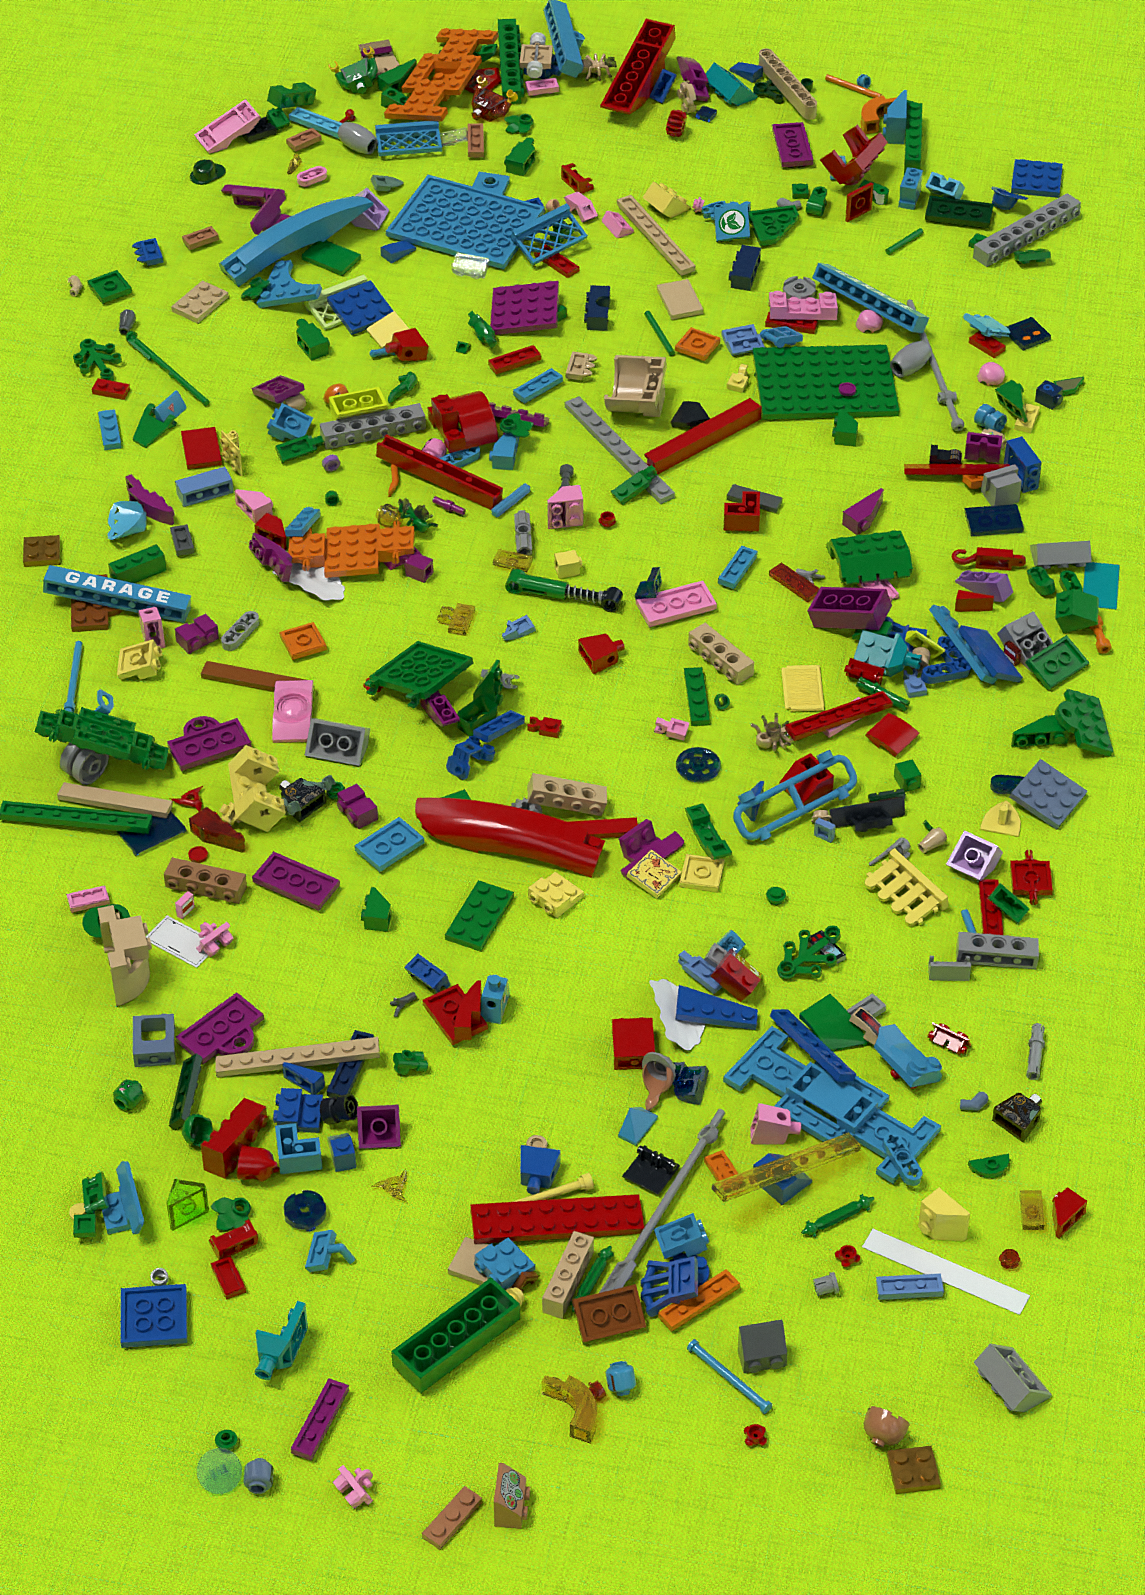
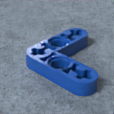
[921,636,971,684]

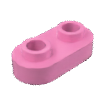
[297,166,327,187]

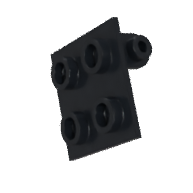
[622,1145,680,1195]

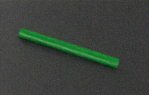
[644,311,675,356]

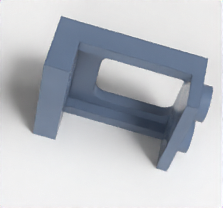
[133,1014,176,1067]

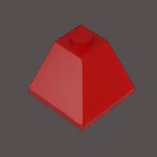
[845,182,873,222]

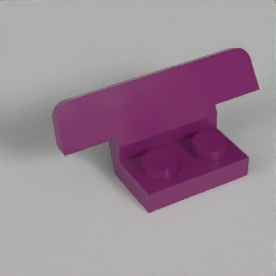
[221,184,285,207]
[250,189,290,235]
[619,819,684,881]

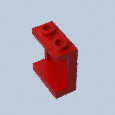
[612,1017,655,1070]

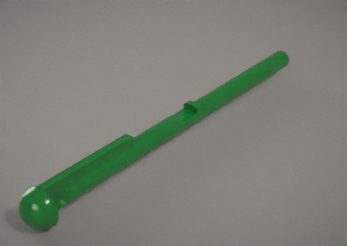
[126,331,210,406]

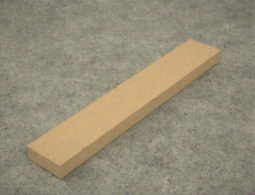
[57,782,173,818]

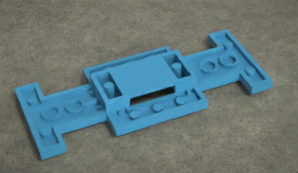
[723,1026,941,1184]

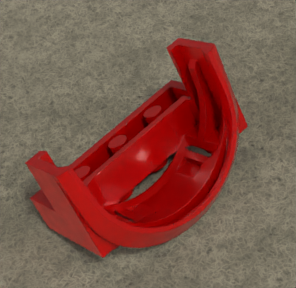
[820,124,888,186]

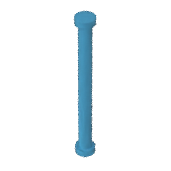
[687,1339,772,1414]

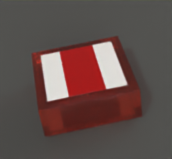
[1004,640,1022,666]

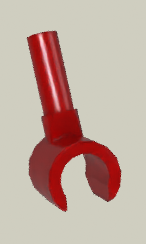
[339,109,356,123]

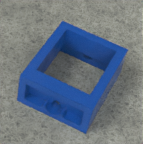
[1004,436,1042,493]

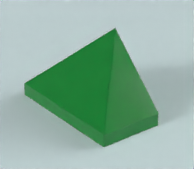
[988,883,1030,924]

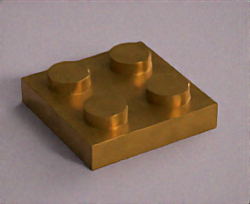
[23,535,60,567]
[887,1445,941,1494]

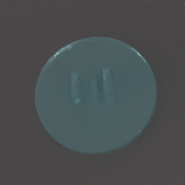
[197,1448,242,1494]

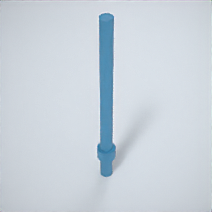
[63,641,83,713]

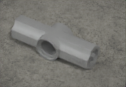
[514,510,532,558]

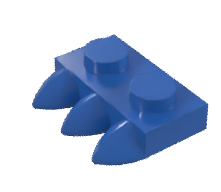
[132,238,163,266]

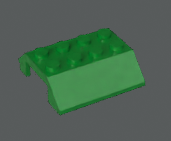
[826,530,913,585]

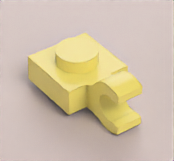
[727,364,749,393]

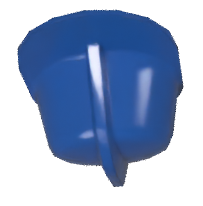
[991,187,1028,210]

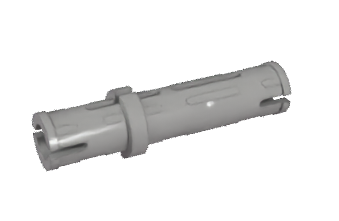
[1026,1023,1045,1080]

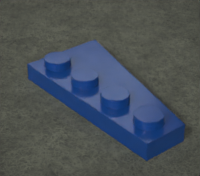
[675,985,758,1030]

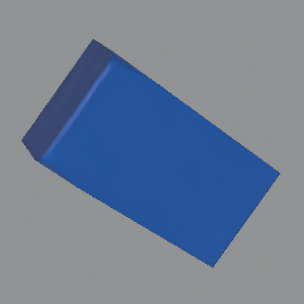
[729,62,763,83]
[381,241,416,263]
[283,1062,325,1095]

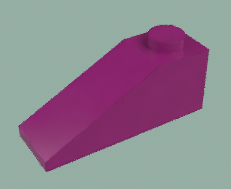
[842,488,884,535]

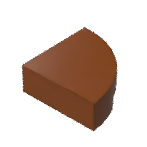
[511,1271,539,1291]

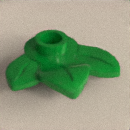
[504,114,533,134]
[240,277,270,299]
[500,413,533,438]
[211,1197,251,1231]

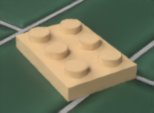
[171,280,229,323]

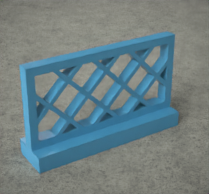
[375,121,442,156]
[511,203,588,266]

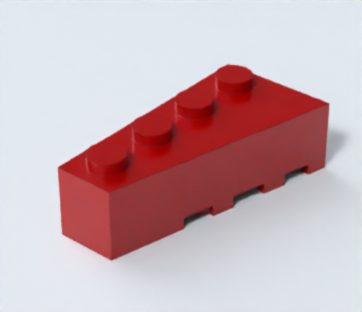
[201,1098,268,1179]

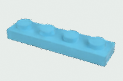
[289,107,343,138]

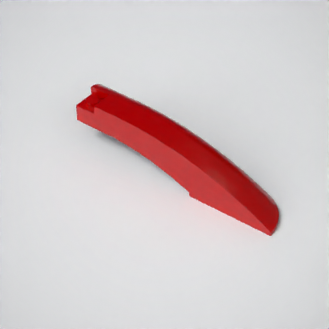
[415,797,605,878]

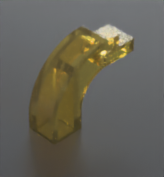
[542,1375,597,1444]

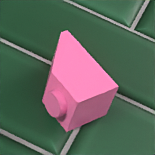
[235,489,273,523]

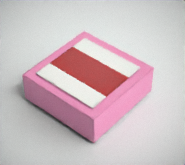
[175,892,195,919]

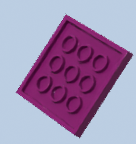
[490,281,560,335]

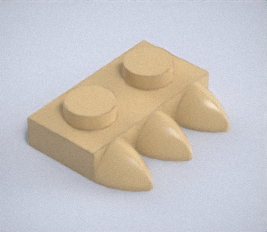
[566,352,597,380]

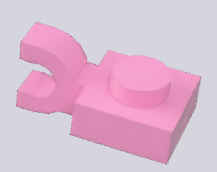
[654,717,689,741]

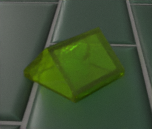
[167,1179,209,1231]

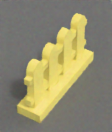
[865,848,948,926]

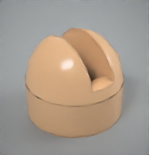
[546,199,560,212]

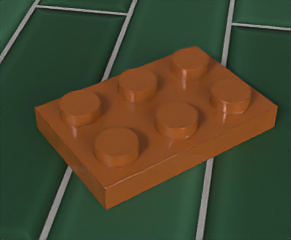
[572,1284,646,1343]

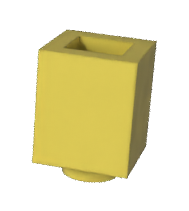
[554,550,582,579]

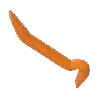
[388,463,399,497]

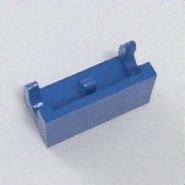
[404,953,450,993]

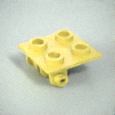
[220,430,243,476]

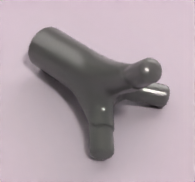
[390,992,417,1017]

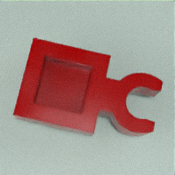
[527,717,562,738]

